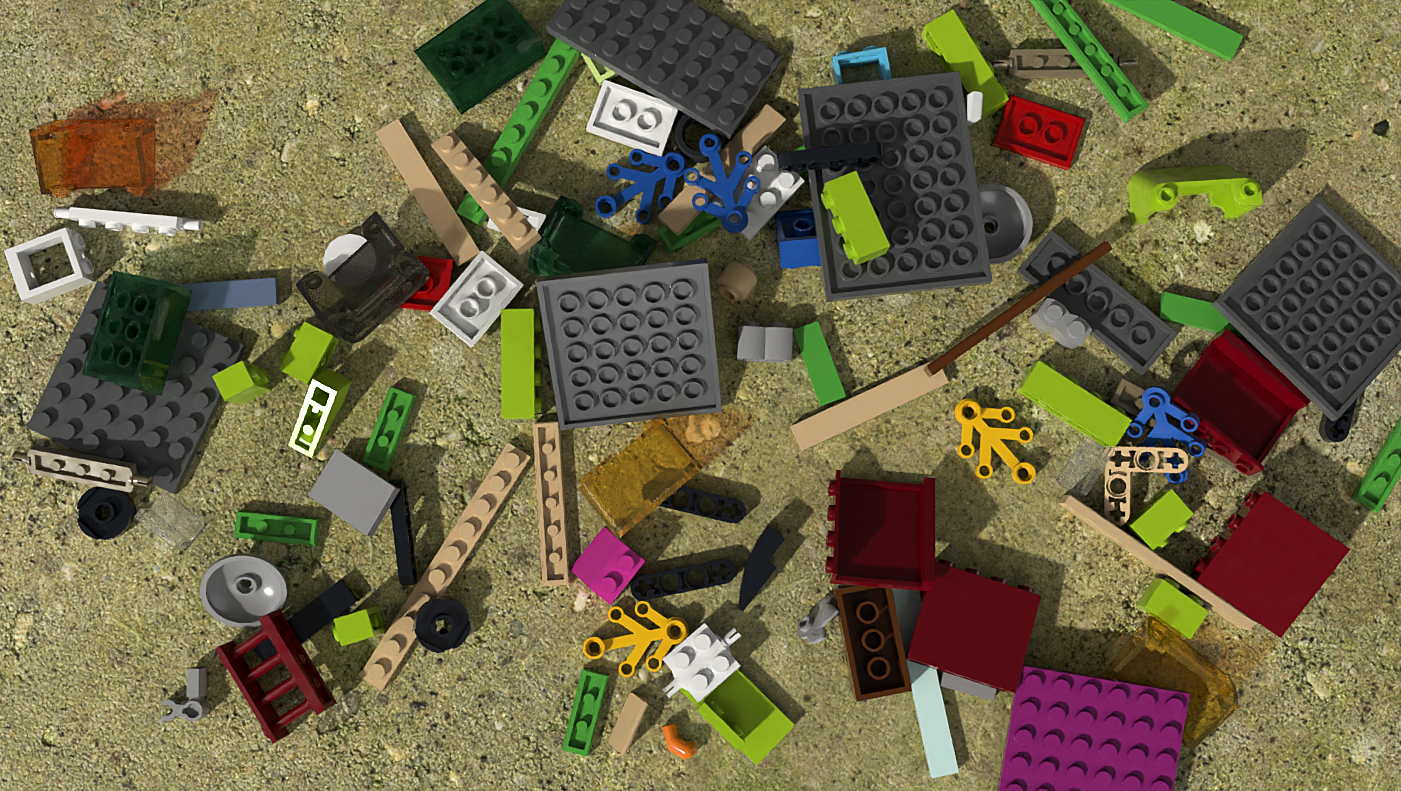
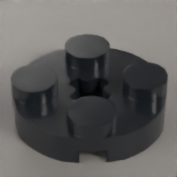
[77,486,137,540]
[413,595,470,653]

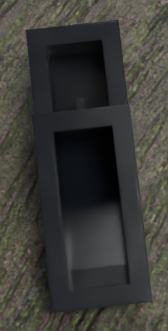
[738,525,785,611]

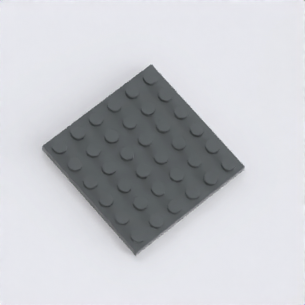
[1211,196,1401,421]
[536,258,722,430]
[26,280,247,494]

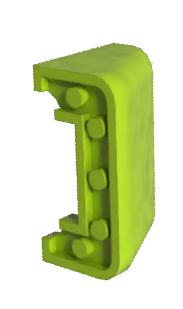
[1128,165,1263,225]

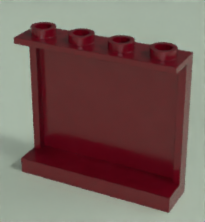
[1170,328,1310,476]
[825,470,935,592]
[1191,487,1350,638]
[904,559,1041,693]

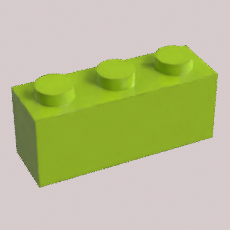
[821,171,890,266]

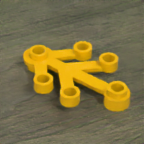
[954,398,1036,484]
[583,600,689,678]

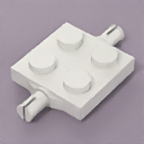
[662,623,741,703]

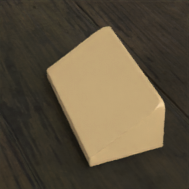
[608,692,649,755]

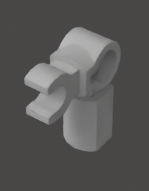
[162,667,210,722]

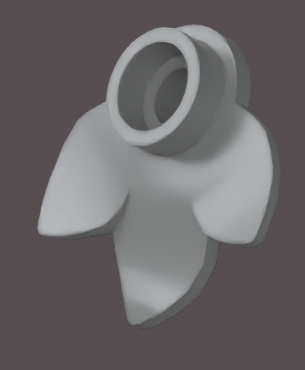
[797,596,839,644]

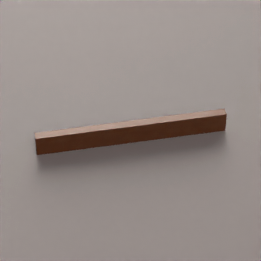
[924,241,1113,377]

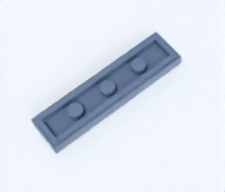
[168,278,279,313]

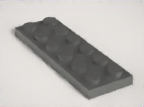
[1015,230,1178,376]

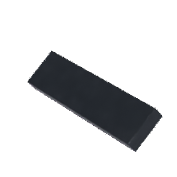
[253,579,359,662]

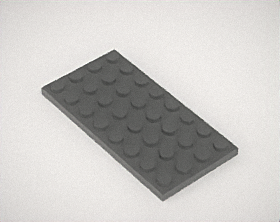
[546,0,783,140]

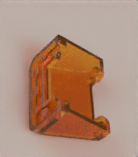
[29,118,156,198]

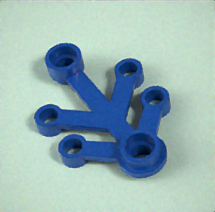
[684,133,761,233]
[595,149,687,225]
[1126,385,1207,484]

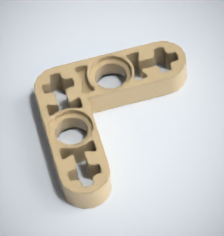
[1104,446,1190,526]

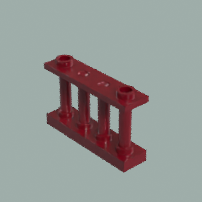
[215,609,337,744]

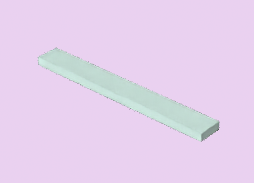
[892,589,959,778]

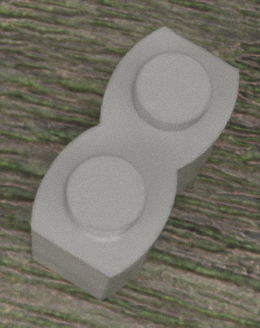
[1029,298,1092,350]
[736,321,793,363]

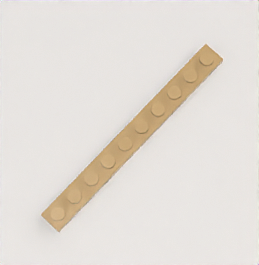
[359,443,532,691]

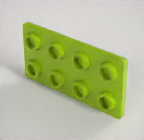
[679,669,794,765]

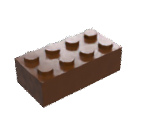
[832,585,912,702]

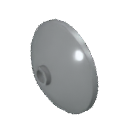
[978,184,1033,265]
[200,553,287,628]

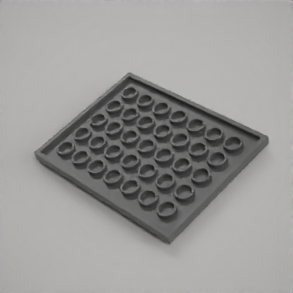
[797,71,993,302]

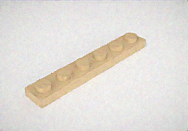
[431,129,541,255]

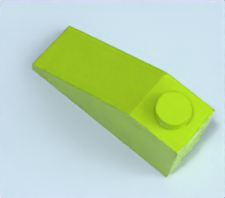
[288,368,352,458]

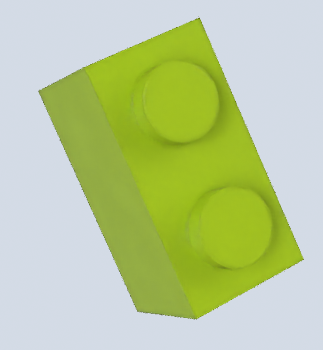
[279,321,340,385]
[212,361,271,405]
[1123,489,1194,551]
[1136,577,1209,639]
[332,606,387,647]

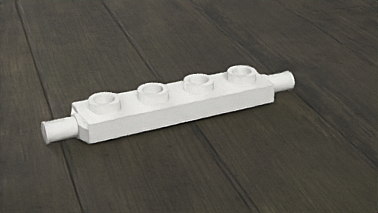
[54,206,203,236]

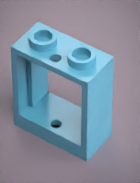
[831,45,892,85]

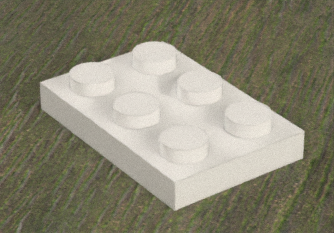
[586,80,679,157]
[711,145,805,241]
[429,250,524,348]

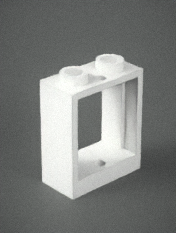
[4,227,95,305]

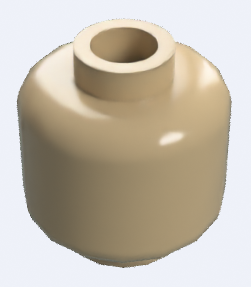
[717,261,757,302]

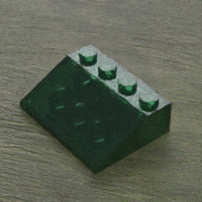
[414,0,548,115]
[81,270,193,396]

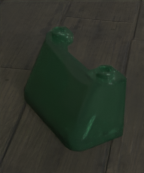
[528,195,658,277]

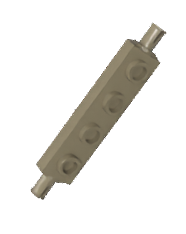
[991,48,1138,79]
[12,445,154,493]

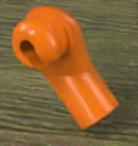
[662,723,697,759]

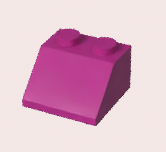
[570,526,647,605]

